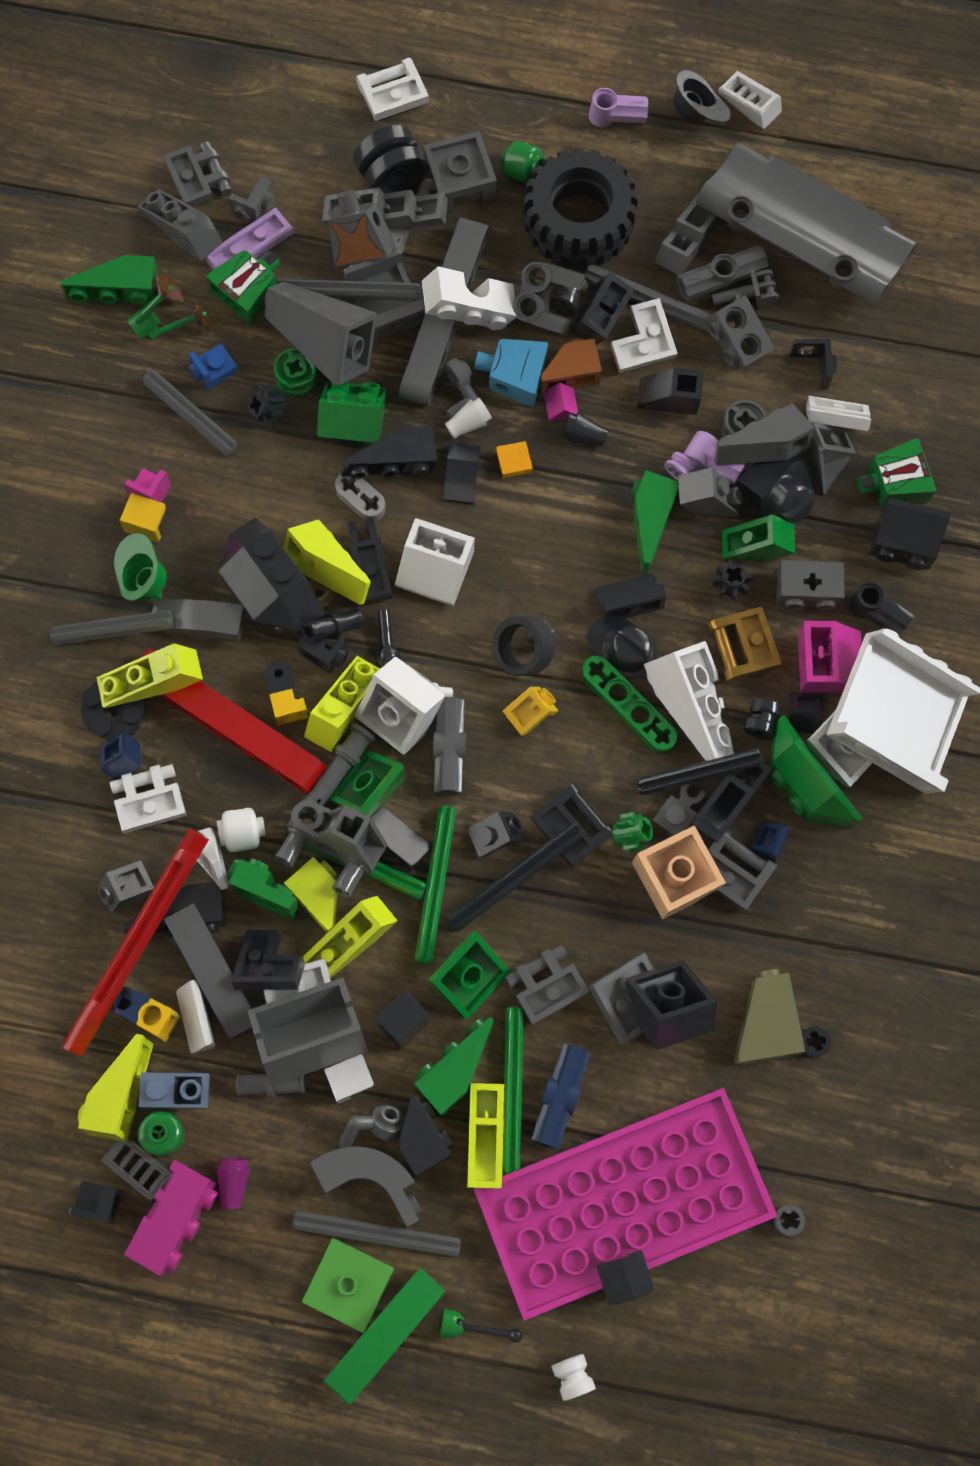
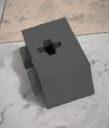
[776,560,844,612]

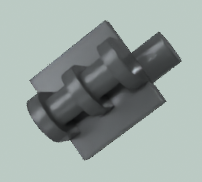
[712,269,779,310]

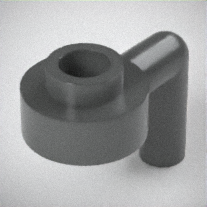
[443,358,478,420]
[338,1105,405,1148]

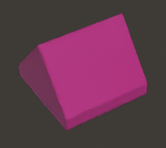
[544,382,578,422]

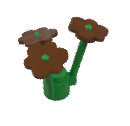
[128,274,211,340]

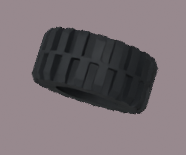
[523,148,638,269]

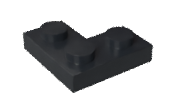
[231,929,305,990]

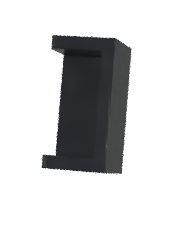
[377,990,430,1051]

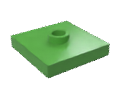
[302,1238,394,1333]

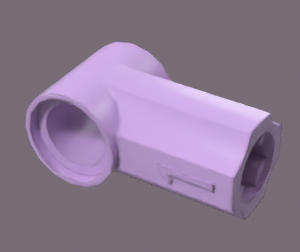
[588,88,648,128]
[683,431,747,484]

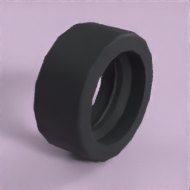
[492,615,555,676]

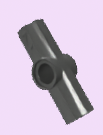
[676,245,769,301]
[433,697,466,797]

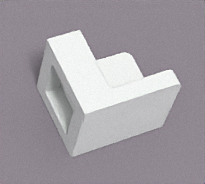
[324,1054,374,1104]

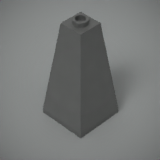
[264,282,377,385]

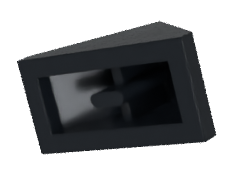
[444,443,481,505]

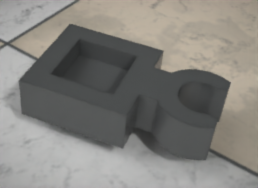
[652,783,705,837]

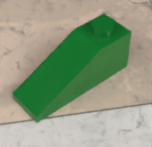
[630,470,679,575]

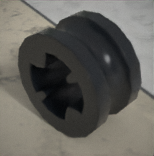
[802,1026,831,1058]

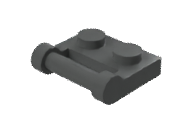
[708,830,777,912]

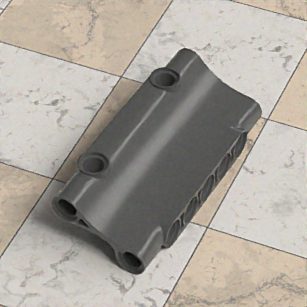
[695,142,917,306]

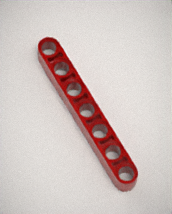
[142,648,327,794]

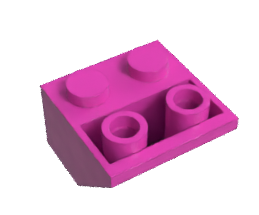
[797,621,862,693]

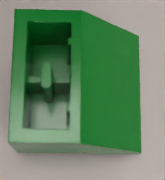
[317,381,387,443]

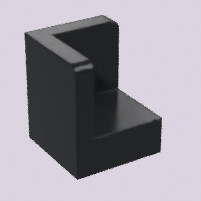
[68,1181,122,1224]
[597,1250,655,1306]

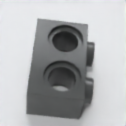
[706,295,775,371]

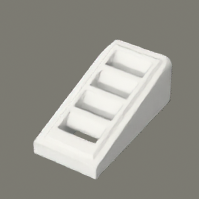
[718,71,782,129]
[197,827,229,890]

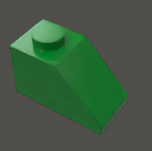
[722,514,795,561]

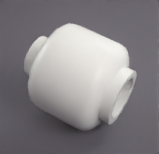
[217,808,266,852]

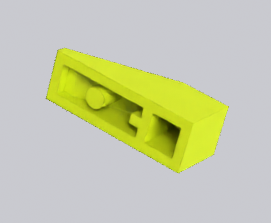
[303,896,397,978]
[78,1034,154,1142]

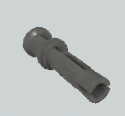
[305,723,376,806]

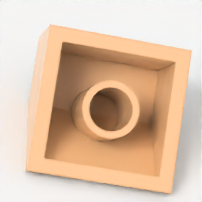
[632,826,726,920]

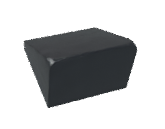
[788,692,823,733]

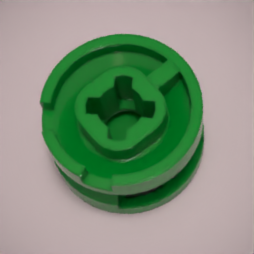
[274,348,318,397]

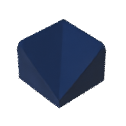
[100,732,141,780]

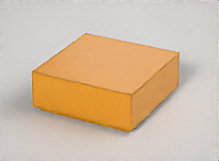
[496,441,533,479]

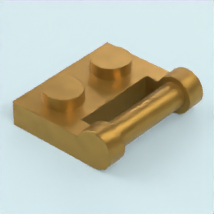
[707,606,782,683]

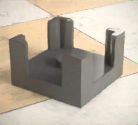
[423,131,497,213]

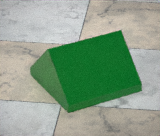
[328,749,405,818]
[429,930,511,1020]

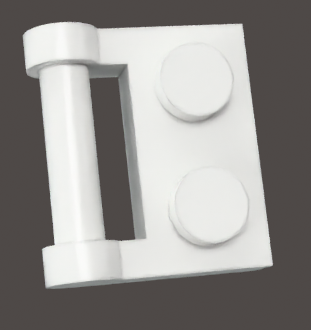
[356,58,429,121]

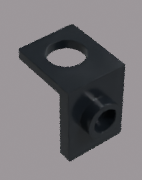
[790,339,837,389]

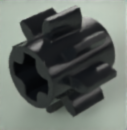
[248,385,287,424]
[712,559,753,601]

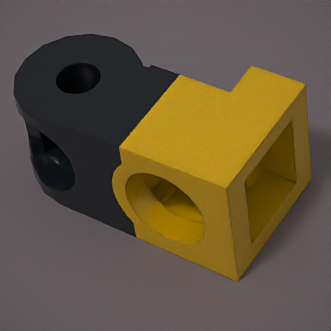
[265,660,309,726]

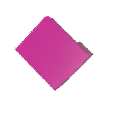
[124,468,171,502]

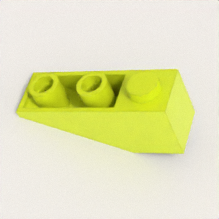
[283,519,371,605]
[96,643,203,708]
[304,656,380,752]

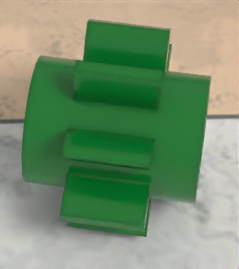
[612,811,653,853]

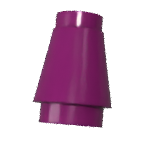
[217,1157,251,1209]

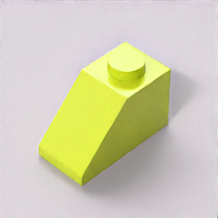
[284,857,337,933]

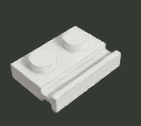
[806,396,871,431]

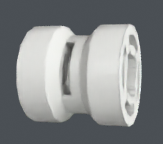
[551,1354,596,1401]

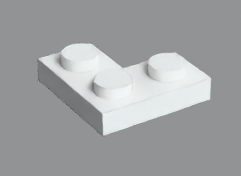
[610,298,678,373]

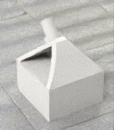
[354,657,453,755]

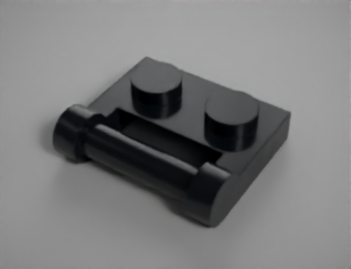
[531,783,613,868]

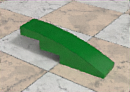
[323,1268,446,1406]

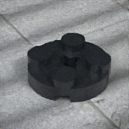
[80,682,146,741]

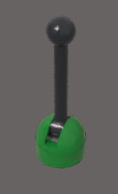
[439,1308,523,1343]

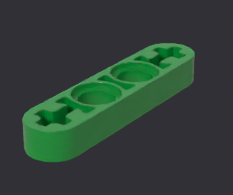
[581,656,677,754]

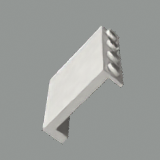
[826,629,980,794]

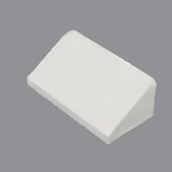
[176,980,216,1054]

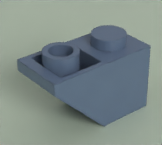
[139,1073,210,1111]

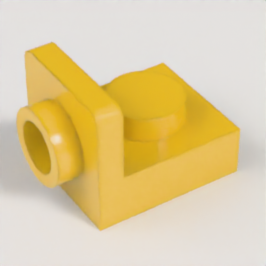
[503,687,558,736]

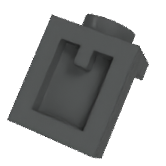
[98,860,154,913]

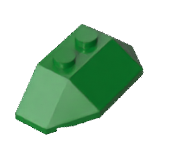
[769,715,863,828]

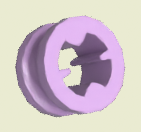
[664,452,696,481]

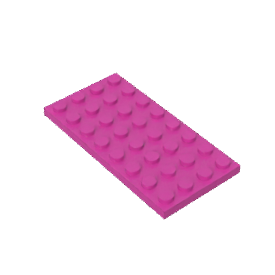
[473,1088,778,1321]

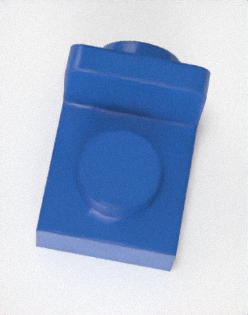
[188,344,238,390]

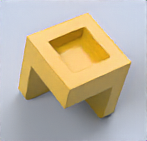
[120,493,166,542]

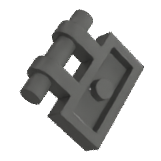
[163,141,232,207]
[504,945,590,1026]

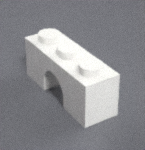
[422,267,516,330]

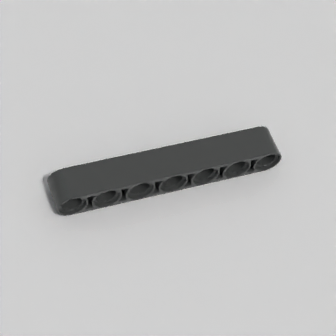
[399,217,489,406]

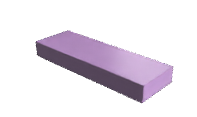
[204,207,294,270]

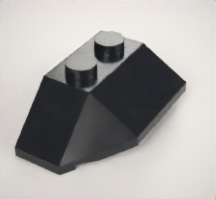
[219,518,326,633]

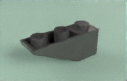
[138,189,223,261]
[714,403,815,465]

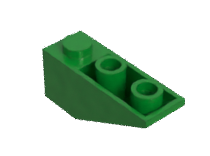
[61,255,159,306]
[414,1016,494,1117]

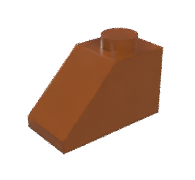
[540,338,602,394]

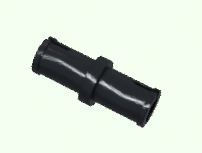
[302,609,364,642]

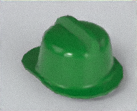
[114,533,167,601]

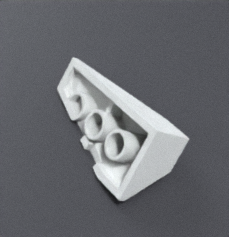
[644,641,734,761]

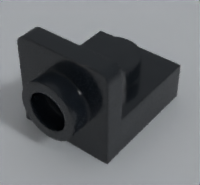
[297,637,349,674]

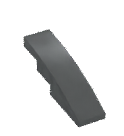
[322,187,448,229]
[164,903,252,1039]

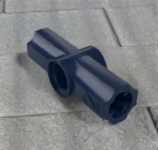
[531,1043,591,1150]

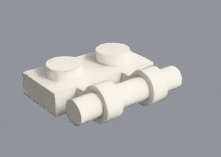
[110,764,187,834]

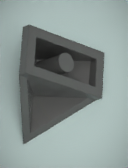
[804,422,856,496]

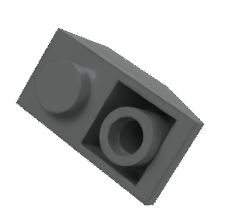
[679,467,742,517]

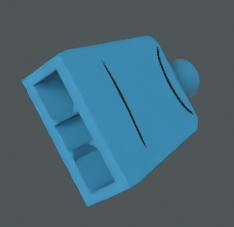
[474,339,548,407]

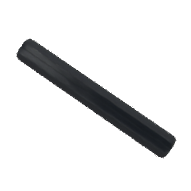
[637,748,763,795]

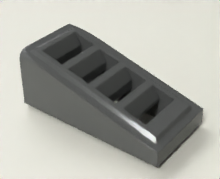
[101,1138,173,1203]

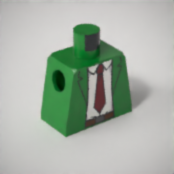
[206,251,280,325]
[857,438,937,507]

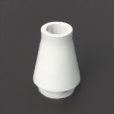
[445,398,492,439]

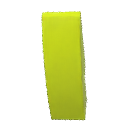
[467,1083,504,1188]

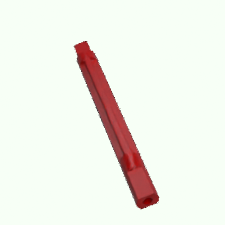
[62,828,209,1056]

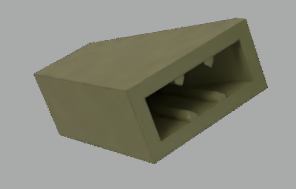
[734,969,805,1066]

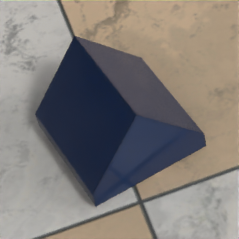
[750,822,789,863]

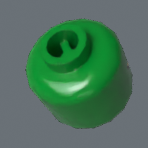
[500,141,545,184]
[138,1111,185,1157]

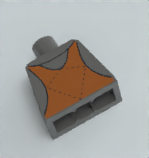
[328,190,396,266]

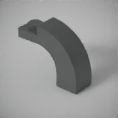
[310,1147,422,1228]

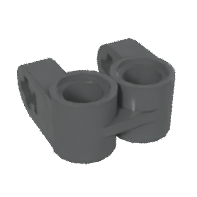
[513,262,585,335]

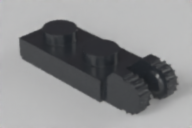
[347,518,392,605]

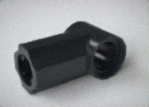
[850,582,914,637]

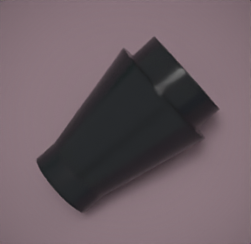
[561,412,609,447]

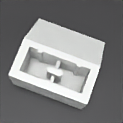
[395,518,475,606]

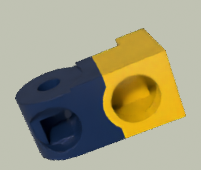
[110,986,181,1042]

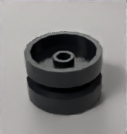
[353,125,429,194]

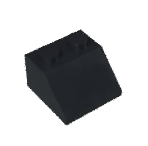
[869,498,951,570]
[626,960,718,1050]

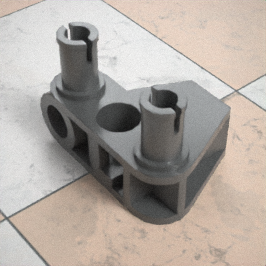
[274,799,387,898]

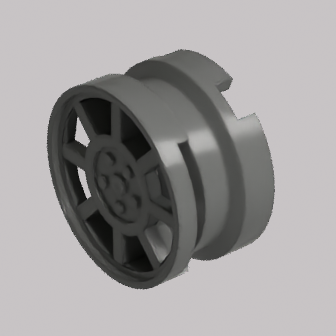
[721,400,767,437]

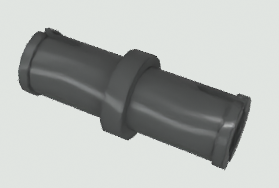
[236,1073,306,1098]

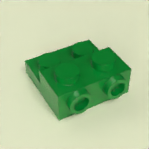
[227,858,300,921]

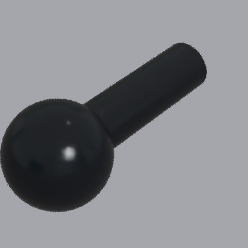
[375,610,400,668]

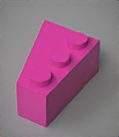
[124,1160,219,1276]

